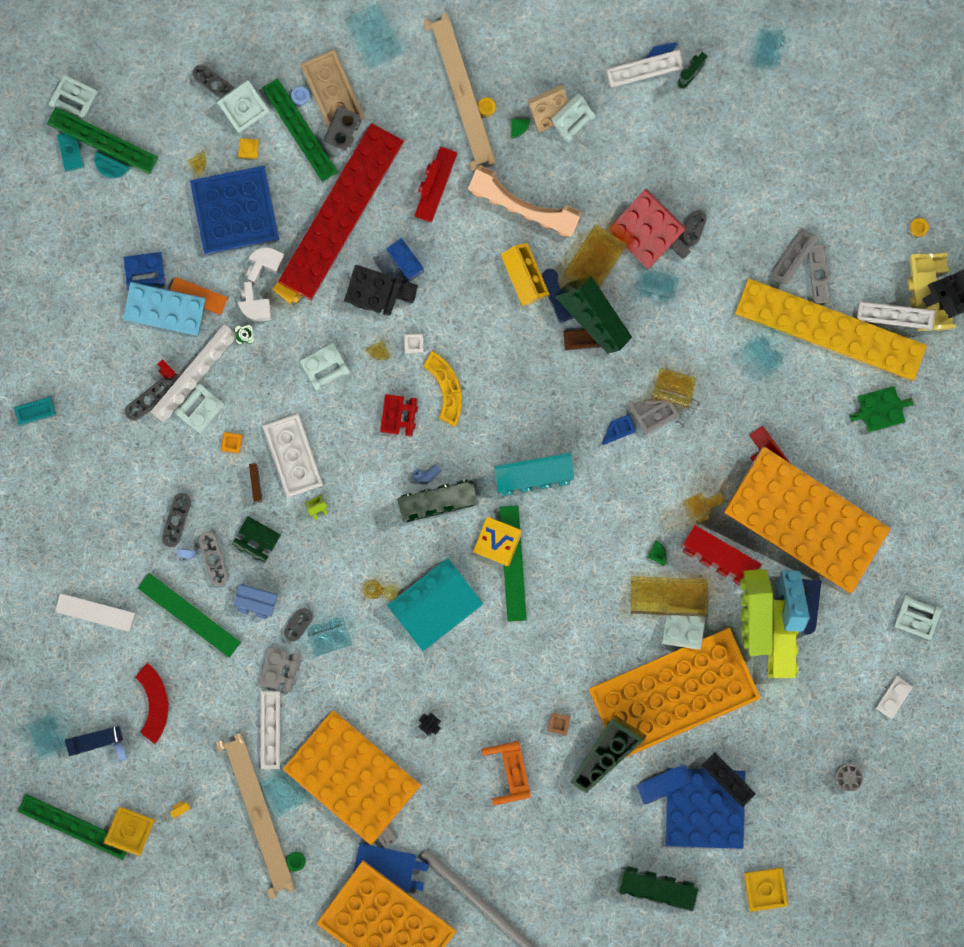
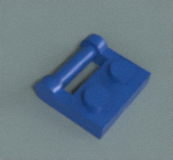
[123,252,166,290]

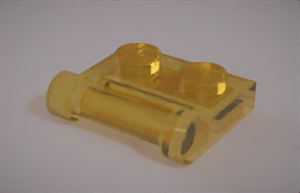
[652,367,697,409]

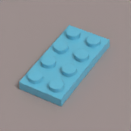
[123,282,206,336]

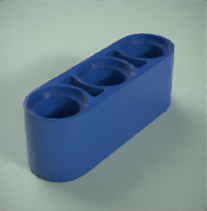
[637,764,693,805]

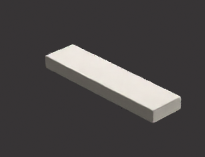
[606,50,684,88]
[857,301,936,330]
[55,593,135,632]
[261,691,280,769]

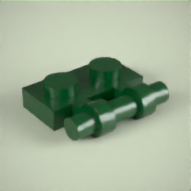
[232,516,281,563]

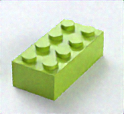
[740,569,773,656]

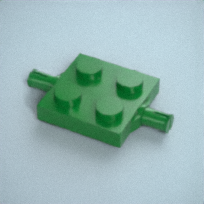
[849,386,914,433]

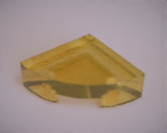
[188,151,207,177]
[366,341,391,360]

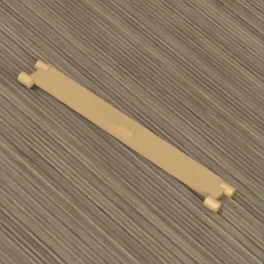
[424,13,496,172]
[216,733,295,899]

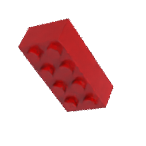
[680,525,762,586]

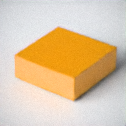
[221,432,243,454]

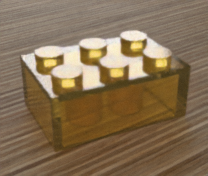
[563,224,627,288]

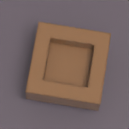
[548,712,570,736]

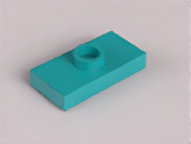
[57,133,84,172]
[14,396,57,426]

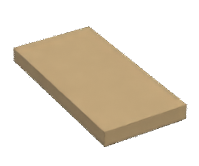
[300,49,365,128]

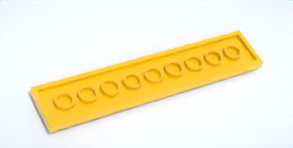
[735,278,927,381]

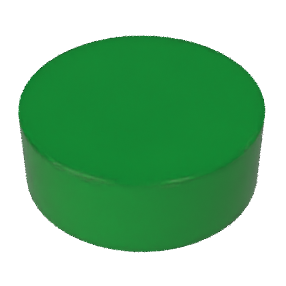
[286,852,306,871]

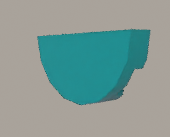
[94,151,130,179]

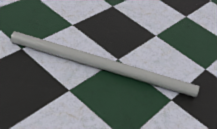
[421,849,536,947]

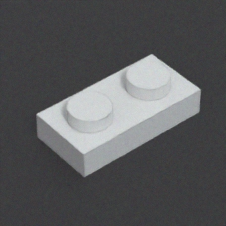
[875,676,913,719]

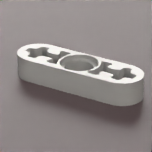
[199,532,228,586]

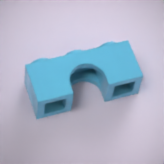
[776,570,810,631]

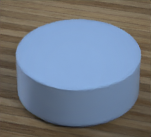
[291,86,310,106]
[177,549,196,558]
[114,741,127,762]

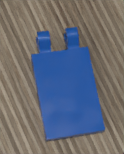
[353,843,429,893]

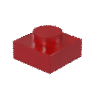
[157,359,177,380]

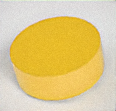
[478,97,496,117]
[909,218,929,237]

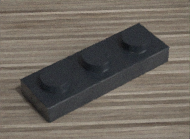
[701,752,756,808]

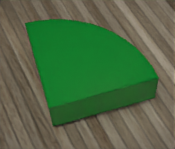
[511,119,530,139]
[647,540,666,566]

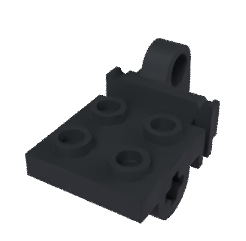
[344,265,418,316]
[923,270,964,318]

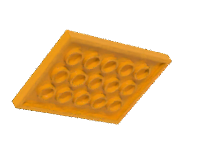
[282,710,422,845]
[316,860,457,947]

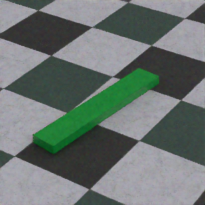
[262,78,338,183]
[47,107,158,175]
[499,505,527,622]
[138,573,241,658]
[17,794,127,860]

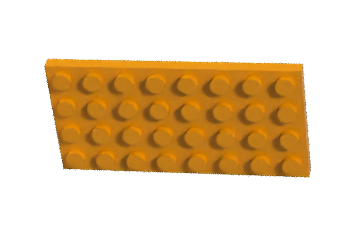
[723,447,891,594]
[588,627,761,758]

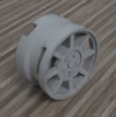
[834,764,863,791]

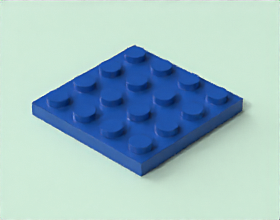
[190,166,279,255]
[665,768,745,849]

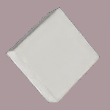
[404,333,424,354]

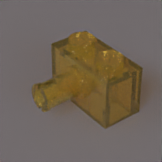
[681,492,726,525]

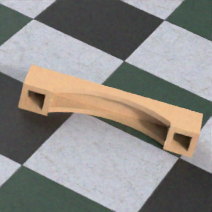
[468,165,583,237]

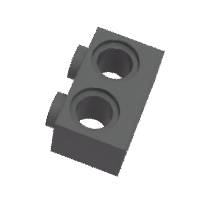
[323,105,362,151]

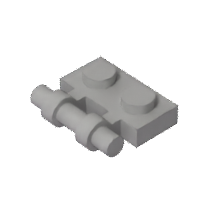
[259,647,300,692]

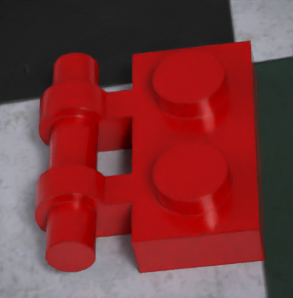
[380,394,418,437]

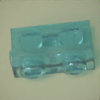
[752,28,785,70]
[637,268,680,302]
[307,618,352,657]

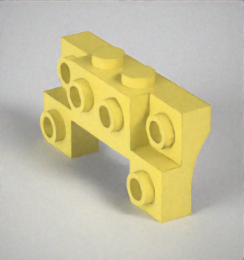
[907,253,956,332]

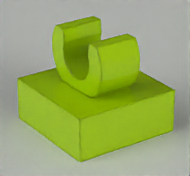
[304,494,328,520]

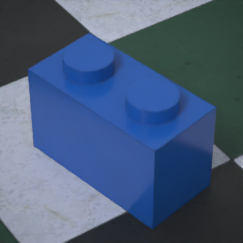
[386,238,424,282]

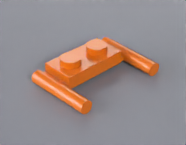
[481,741,531,806]

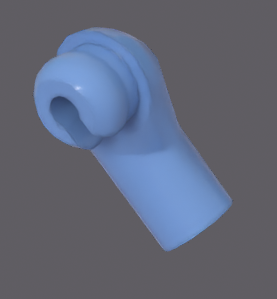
[412,465,442,483]

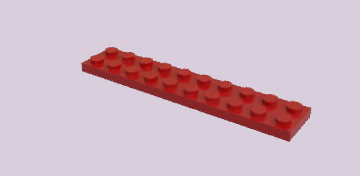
[278,123,404,301]

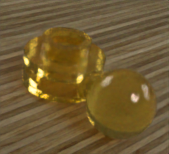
[363,580,398,600]

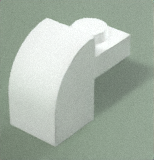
[246,248,285,285]
[238,282,272,322]

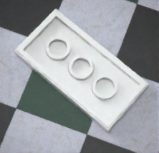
[263,413,324,498]

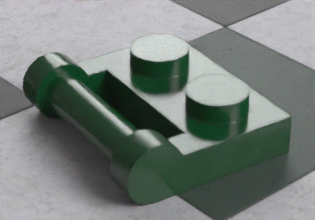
[677,52,708,89]

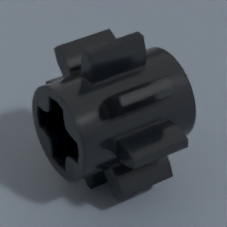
[418,712,442,736]

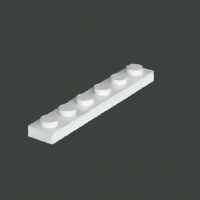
[151,324,236,423]

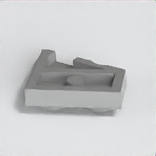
[627,399,679,436]

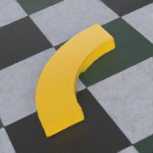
[423,350,462,427]

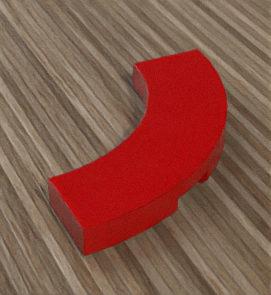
[135,663,169,744]

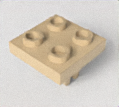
[527,85,568,133]

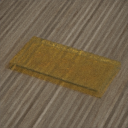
[630,576,708,617]

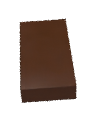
[563,329,602,351]
[249,463,263,503]

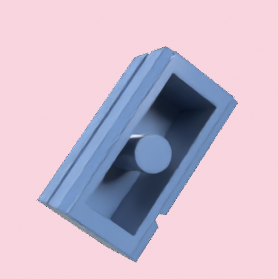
[234,584,278,619]

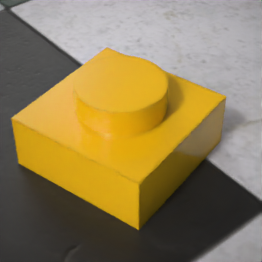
[238,138,259,160]
[170,801,192,819]

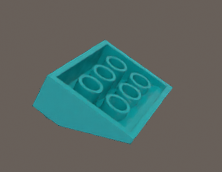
[494,453,574,496]
[387,558,483,651]

